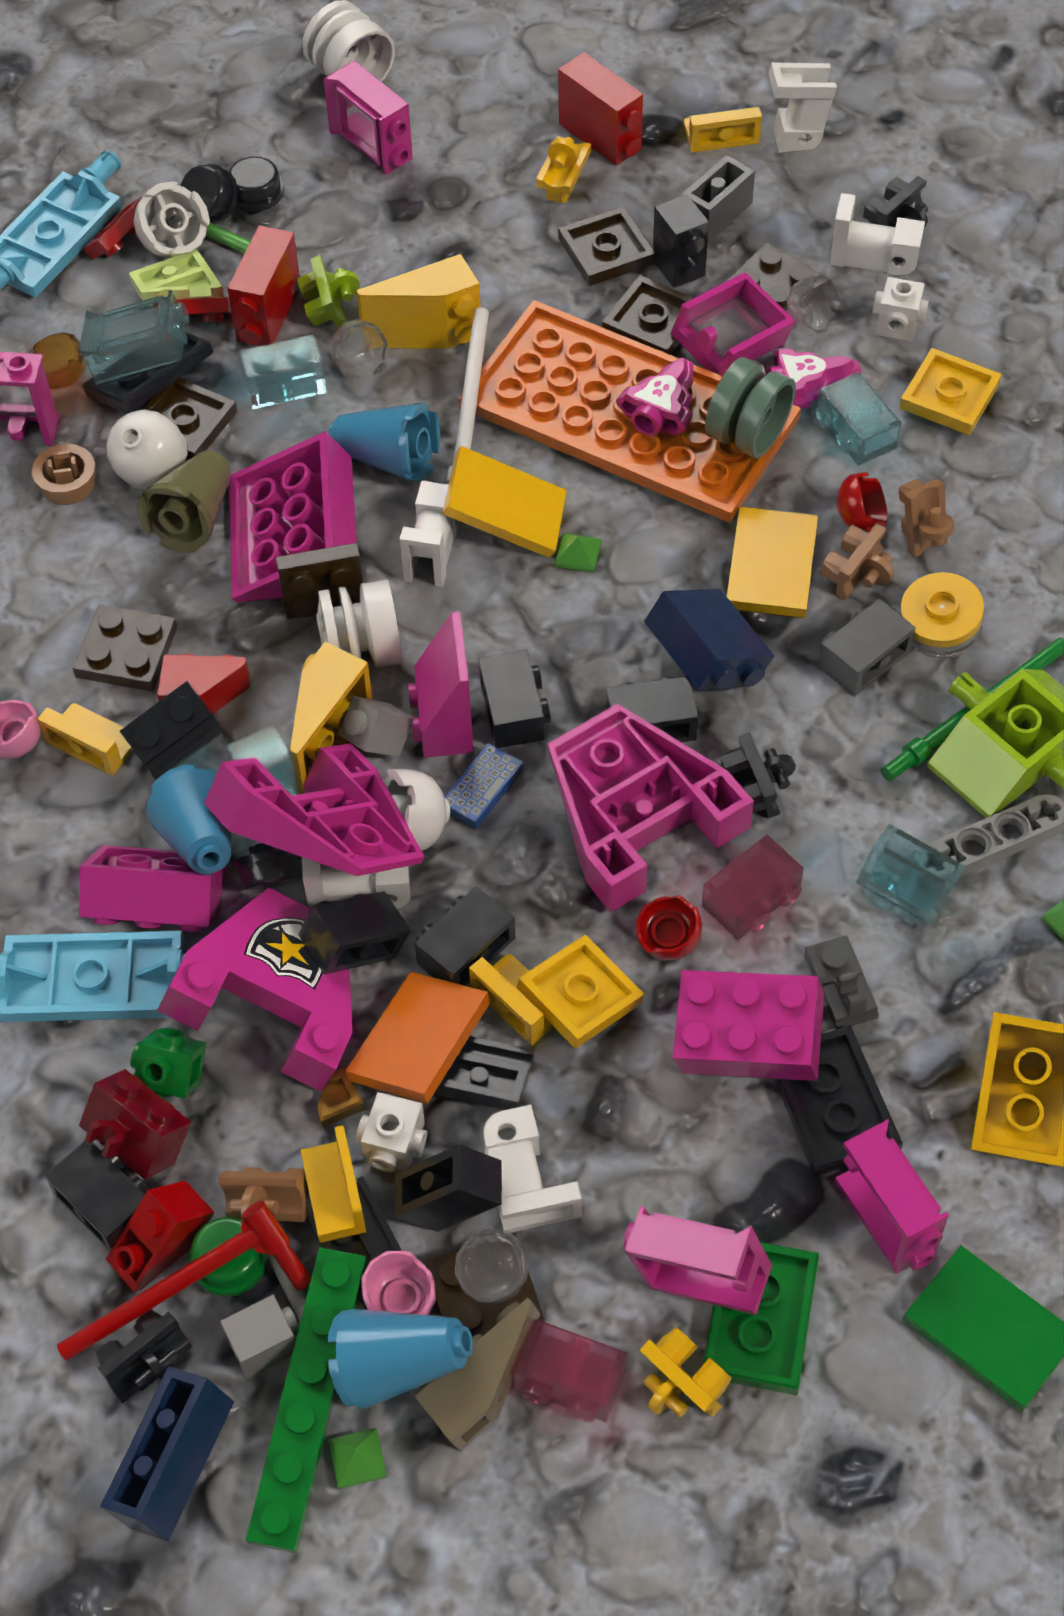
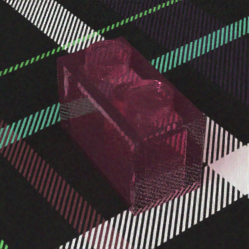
[702,834,804,940]
[514,1319,628,1423]

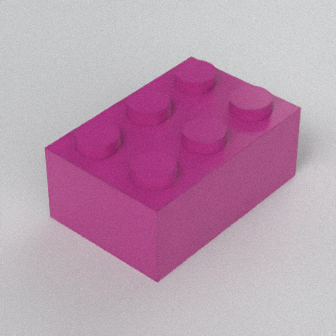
[672,970,824,1081]

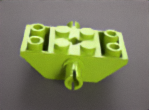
[927,669,1064,818]

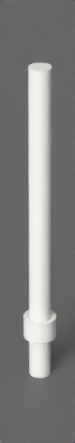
[447,307,489,485]

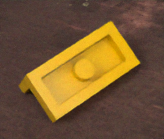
[683,107,762,153]
[37,703,133,776]
[469,954,554,1046]
[300,1125,366,1243]

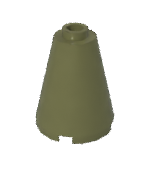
[137,450,231,553]

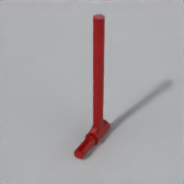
[57,1201,312,1361]

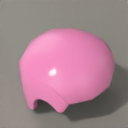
[0,700,41,760]
[362,1250,436,1315]

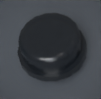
[229,156,285,212]
[180,164,238,224]
[233,843,303,890]

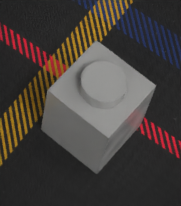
[338,696,414,757]
[220,1294,299,1379]

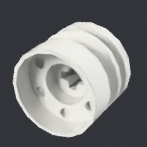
[302,0,395,82]
[316,579,403,668]

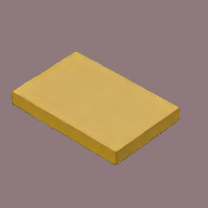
[442,446,567,558]
[727,507,818,618]

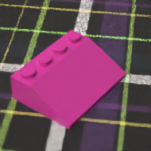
[229,431,357,602]

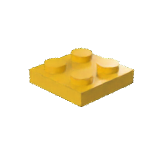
[899,348,1002,435]
[517,934,644,1049]

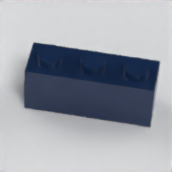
[100,1366,234,1542]

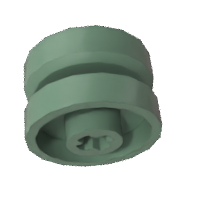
[705,357,796,458]

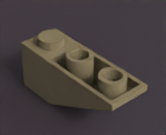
[414,1298,540,1451]

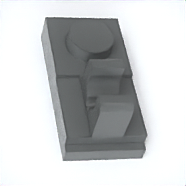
[804,935,879,1029]

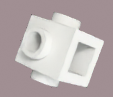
[872,277,929,342]
[356,1092,427,1172]

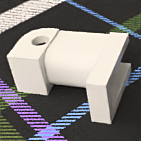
[768,62,837,153]
[830,193,925,275]
[400,481,460,587]
[302,857,411,909]
[484,1105,582,1234]

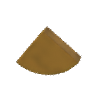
[318,1066,365,1128]

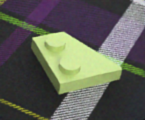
[129,248,224,304]

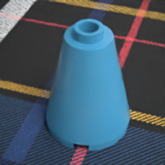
[328,403,440,482]
[146,765,232,874]
[328,1309,473,1409]

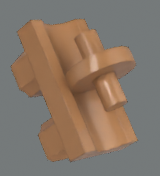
[899,479,954,558]
[821,523,894,601]
[218,1167,309,1222]

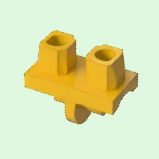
[536,136,591,203]
[639,1327,732,1418]

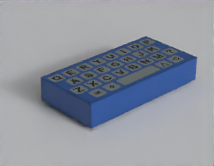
[444,743,523,830]

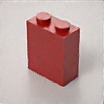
[558,52,643,166]
[227,225,300,349]

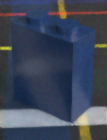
[644,589,774,691]

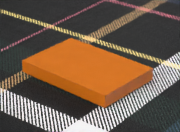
[345,971,491,1104]

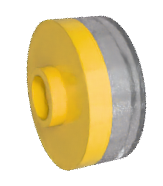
[901,572,984,658]

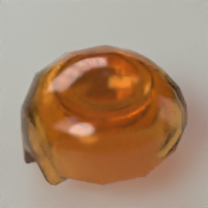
[33,332,87,390]

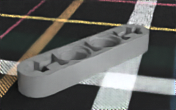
[914,794,1064,886]

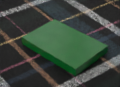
[702,1242,819,1396]
[902,1245,1064,1412]

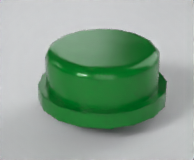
[189,1217,268,1297]

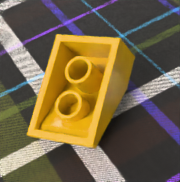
[357,254,481,349]
[290,642,373,794]
[971,1012,1064,1167]

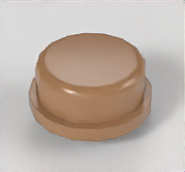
[31,444,97,505]

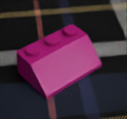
[79,845,229,932]

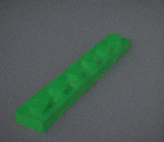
[245,1247,368,1554]

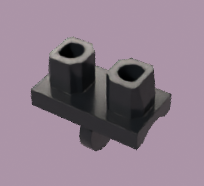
[863,176,928,228]
[720,732,796,819]
[96,1310,192,1404]

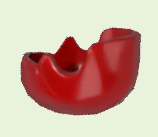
[837,472,888,532]
[636,895,703,961]

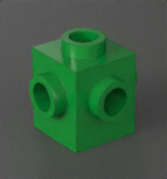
[130,1028,207,1099]

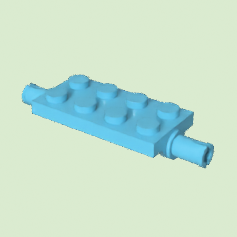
[0,150,122,298]
[0,931,185,1022]

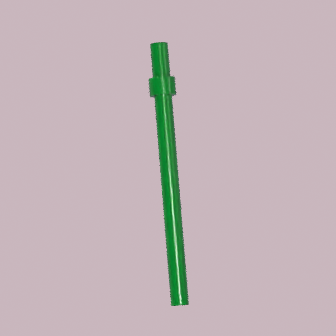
[881,637,1064,782]

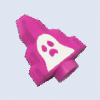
[767,348,862,409]
[616,357,693,436]

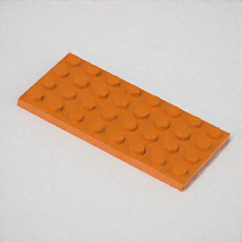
[458,300,801,523]

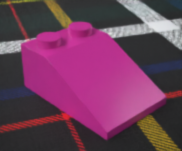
[408,611,474,758]

